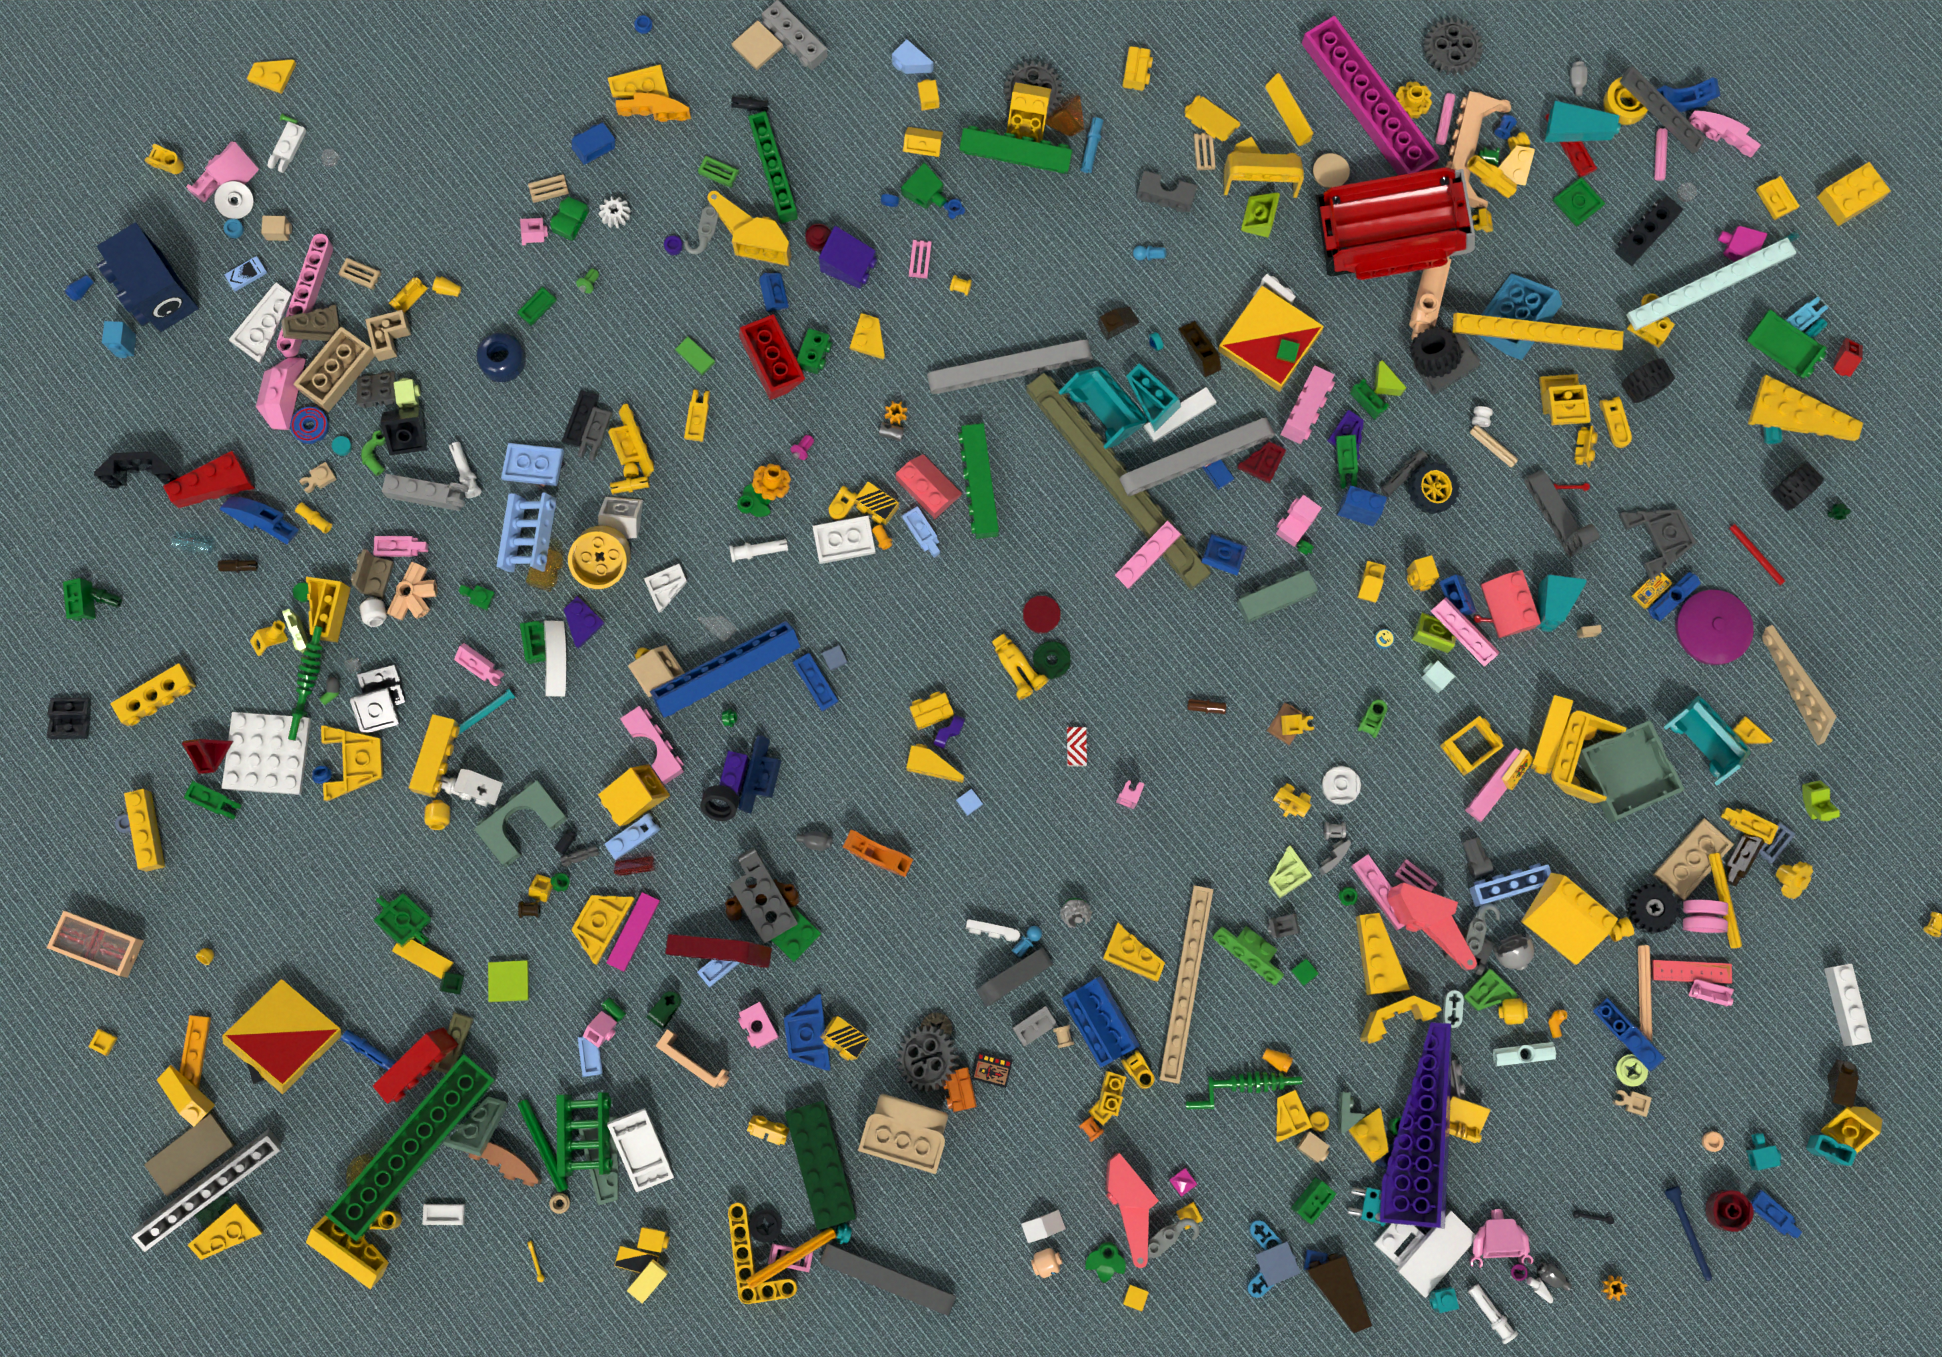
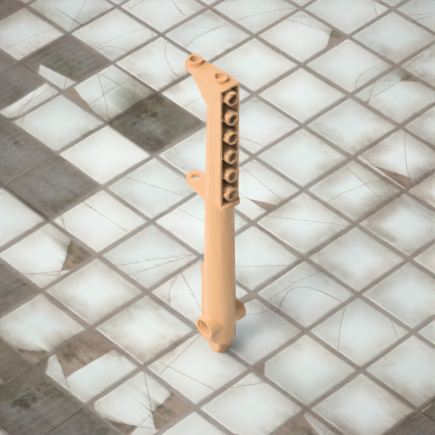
[1409,91,1511,341]

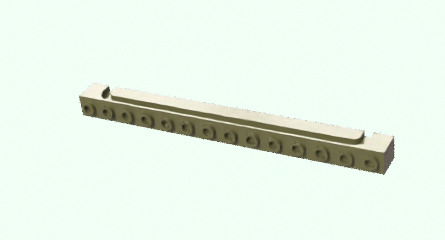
[1026,373,1211,591]

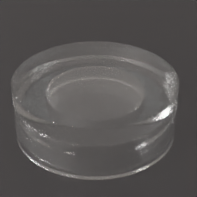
[1677,182,1697,202]

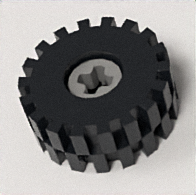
[1626,883,1680,934]

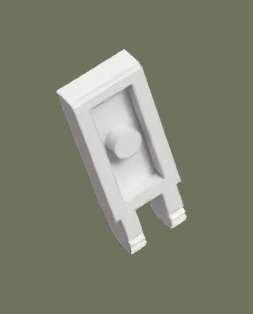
[267,122,306,173]
[965,920,1020,942]

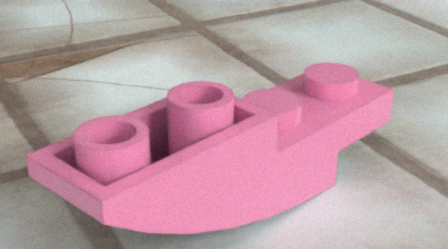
[1688,111,1761,158]

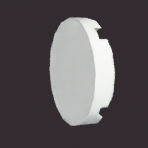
[1322,766,1361,805]

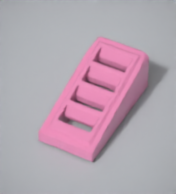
[768,1243,813,1272]

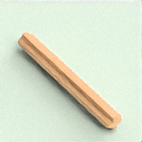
[1638,945,1652,1041]

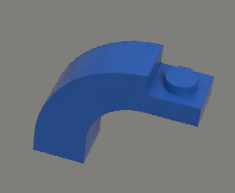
[1656,77,1720,112]

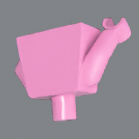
[1469,1209,1533,1268]

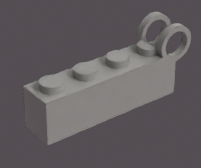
[382,474,469,511]

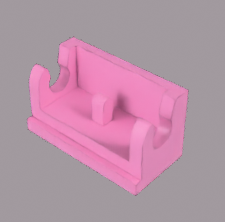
[186,159,220,203]
[1116,780,1144,809]

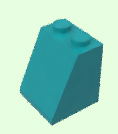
[1536,575,1587,632]

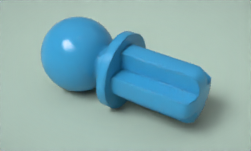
[1133,245,1167,261]
[1012,926,1042,958]

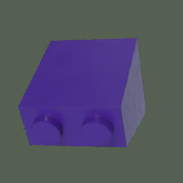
[819,226,878,289]

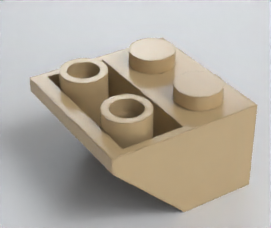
[628,645,684,697]

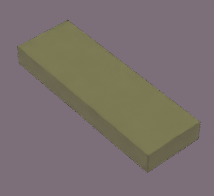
[434,1012,474,1074]

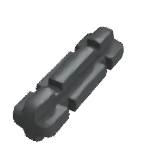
[560,845,599,866]

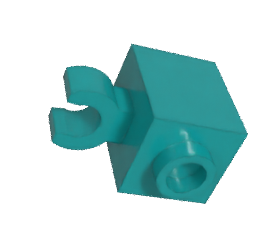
[1746,1133,1781,1170]

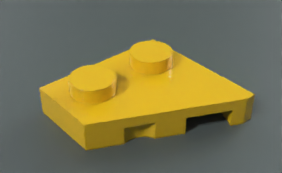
[1498,145,1535,185]
[1348,1108,1389,1163]

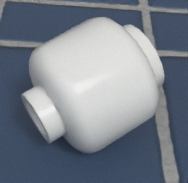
[359,597,387,627]

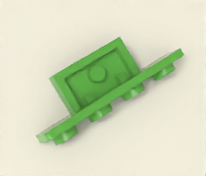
[1212,926,1284,985]

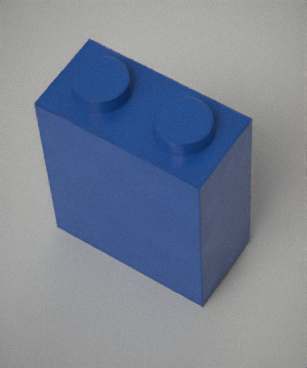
[1337,485,1387,527]

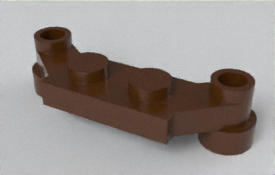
[725,879,800,921]

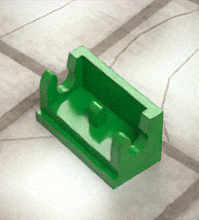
[1350,378,1390,420]
[63,578,96,621]
[520,621,546,664]
[1290,1178,1336,1225]

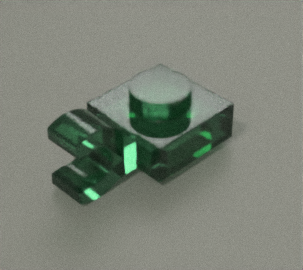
[194,1195,231,1229]

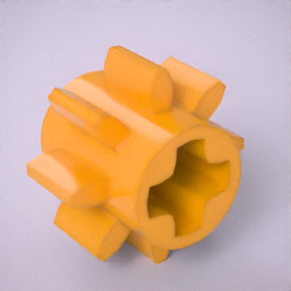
[885,401,907,425]
[1601,1275,1628,1301]

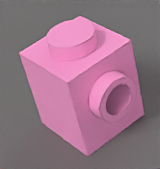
[583,1011,617,1048]

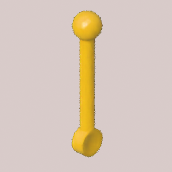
[527,1240,545,1282]

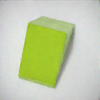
[1374,360,1406,396]

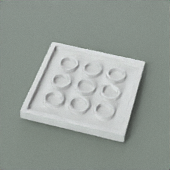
[222,712,311,795]

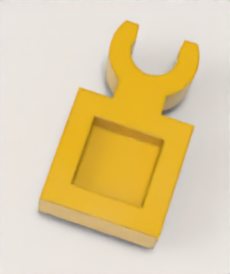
[1281,714,1314,735]

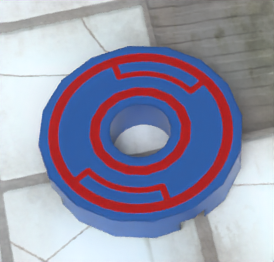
[290,406,329,444]

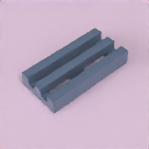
[1758,822,1795,864]

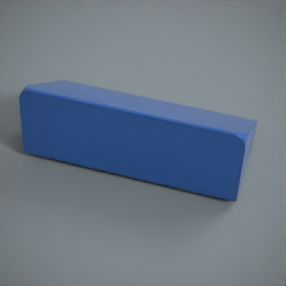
[759,273,789,312]

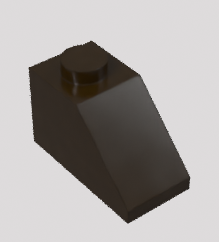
[1098,307,1139,340]
[1827,1059,1859,1108]

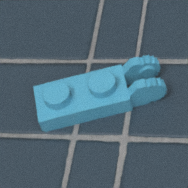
[1785,297,1828,331]

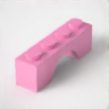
[620,706,684,785]

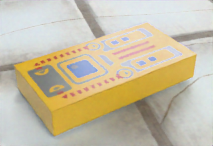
[1631,573,1672,609]

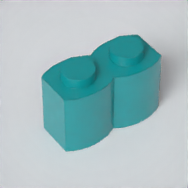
[1806,1135,1857,1166]

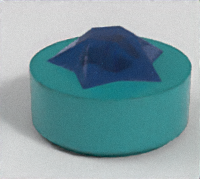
[1149,332,1164,351]

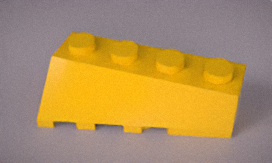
[306,1216,389,1290]

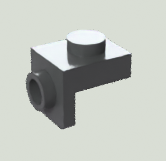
[1268,914,1301,938]

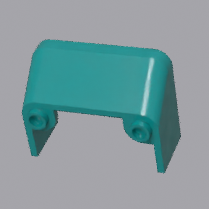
[1058,366,1147,449]
[1664,696,1751,786]

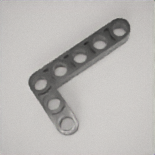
[1524,469,1599,557]

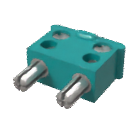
[1347,1187,1386,1226]

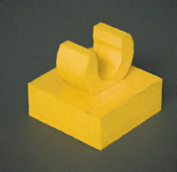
[1472,208,1493,233]

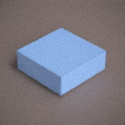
[956,789,983,816]

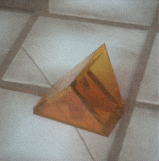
[1045,95,1084,137]

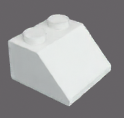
[598,497,643,539]

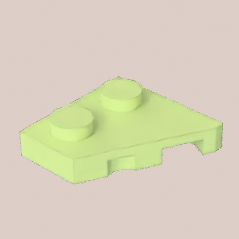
[282,609,310,653]
[1268,846,1312,898]

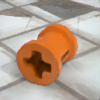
[1078,1116,1104,1142]

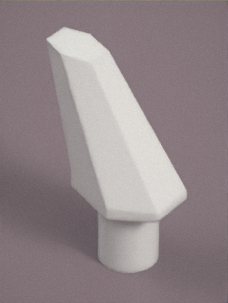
[1526,1277,1553,1303]

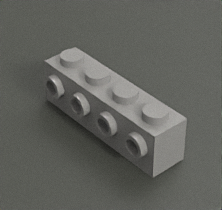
[762,0,828,70]

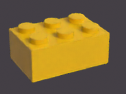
[1817,162,1891,226]

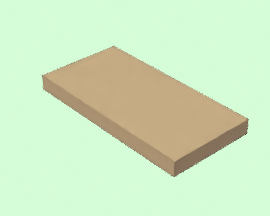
[1653,818,1734,901]

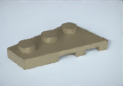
[281,305,339,341]

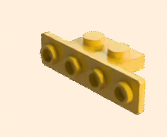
[608,404,654,477]

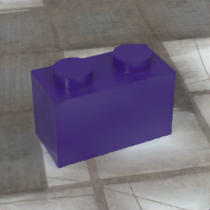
[719,751,749,796]

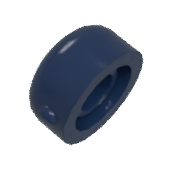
[476,333,526,382]

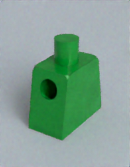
[901,163,947,209]

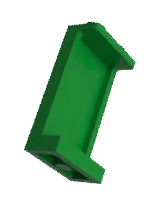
[1745,310,1827,379]

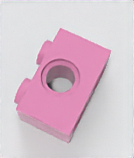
[738,1002,779,1049]

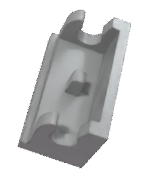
[1012,1006,1057,1047]

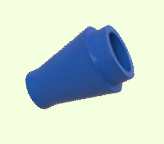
[65,275,94,302]

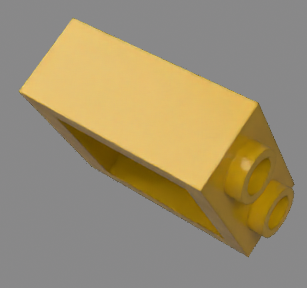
[1440,716,1504,776]

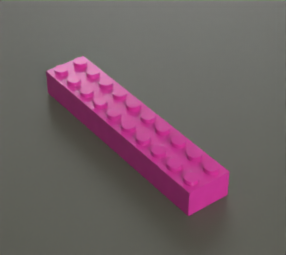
[1302,15,1440,176]

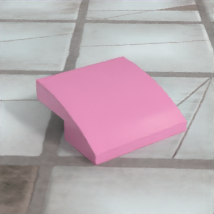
[205,142,259,186]

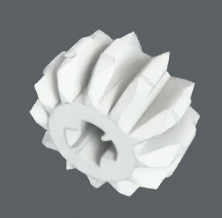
[599,196,631,228]

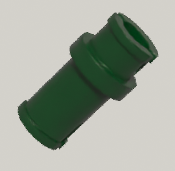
[89,587,123,608]

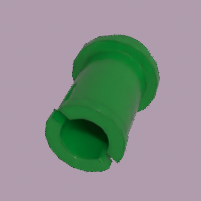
[601,997,627,1023]

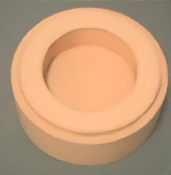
[1702,1131,1724,1152]

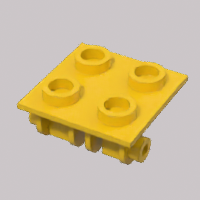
[1449,1096,1491,1143]

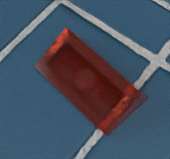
[614,856,655,876]

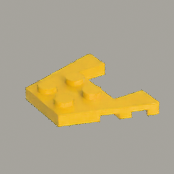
[321,725,383,801]

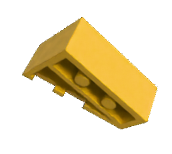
[306,577,351,643]

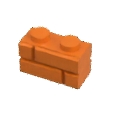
[943,1067,977,1112]

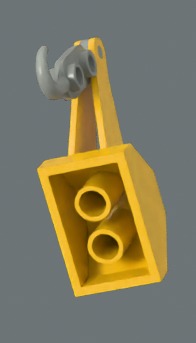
[684,191,791,266]

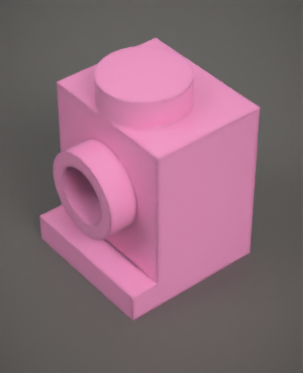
[520,218,548,245]

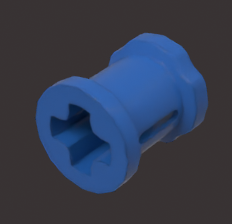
[1494,115,1517,139]

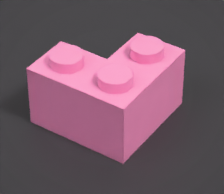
[1276,495,1322,547]

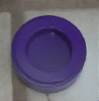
[664,235,683,255]

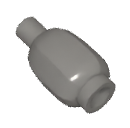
[1570,61,1588,96]

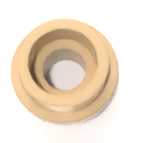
[549,1193,570,1214]

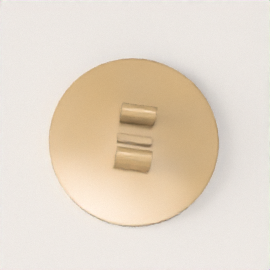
[1313,153,1350,189]

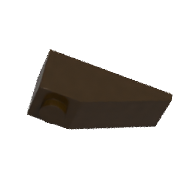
[1178,321,1222,377]

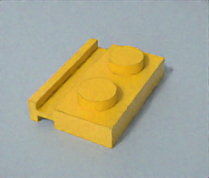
[1756,176,1799,220]

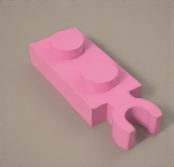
[454,643,504,686]

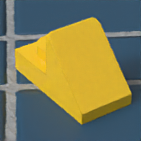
[1357,561,1386,603]

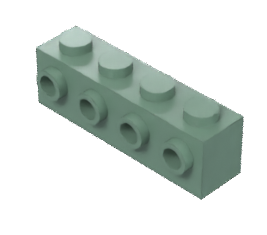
[1237,570,1318,624]

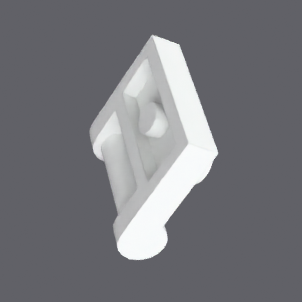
[1373,1223,1425,1267]

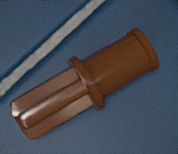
[1187,699,1226,715]

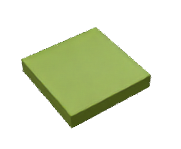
[488,960,529,1002]

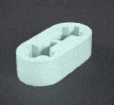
[1443,990,1464,1028]

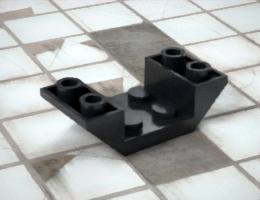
[94,452,180,489]

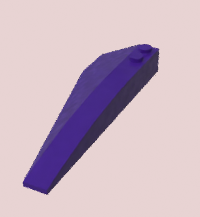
[1380,1022,1451,1229]

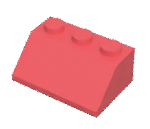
[896,454,962,519]
[1481,570,1541,638]

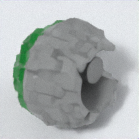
[1060,897,1092,928]

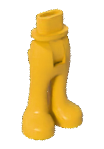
[992,634,1049,700]

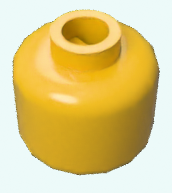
[424,800,450,830]
[1498,998,1528,1025]

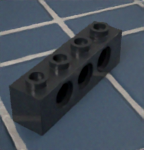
[1615,195,1684,266]

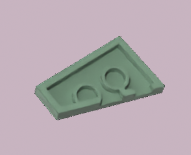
[443,1097,507,1156]

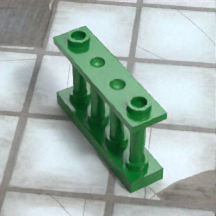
[556,1092,612,1177]

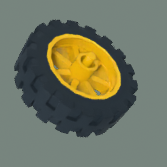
[1407,462,1459,514]

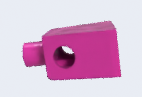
[1718,226,1767,262]

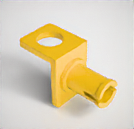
[250,620,288,656]

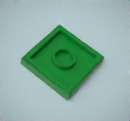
[1552,177,1606,227]

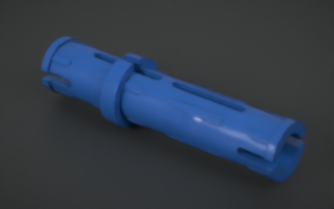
[340,1029,396,1071]

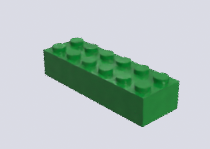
[959,126,1073,175]

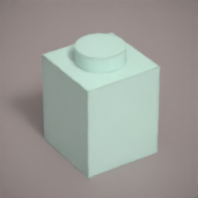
[1421,661,1455,693]

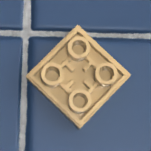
[731,21,783,70]

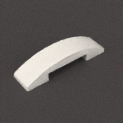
[544,621,566,697]

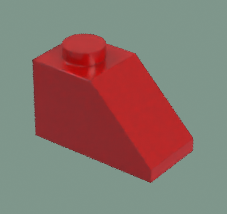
[1833,338,1863,377]

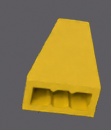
[1531,695,1573,775]

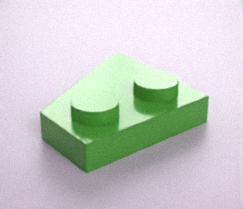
[1463,969,1518,1011]

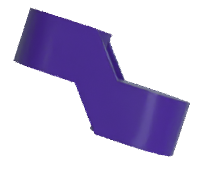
[934,715,965,749]

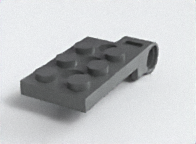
[729,847,798,944]

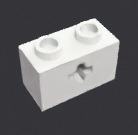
[453,769,503,807]

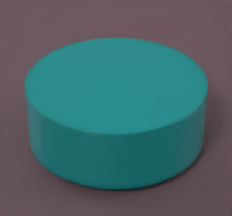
[332,436,352,456]

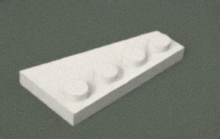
[229,283,292,364]

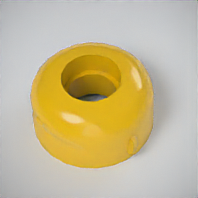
[1603,77,1648,125]

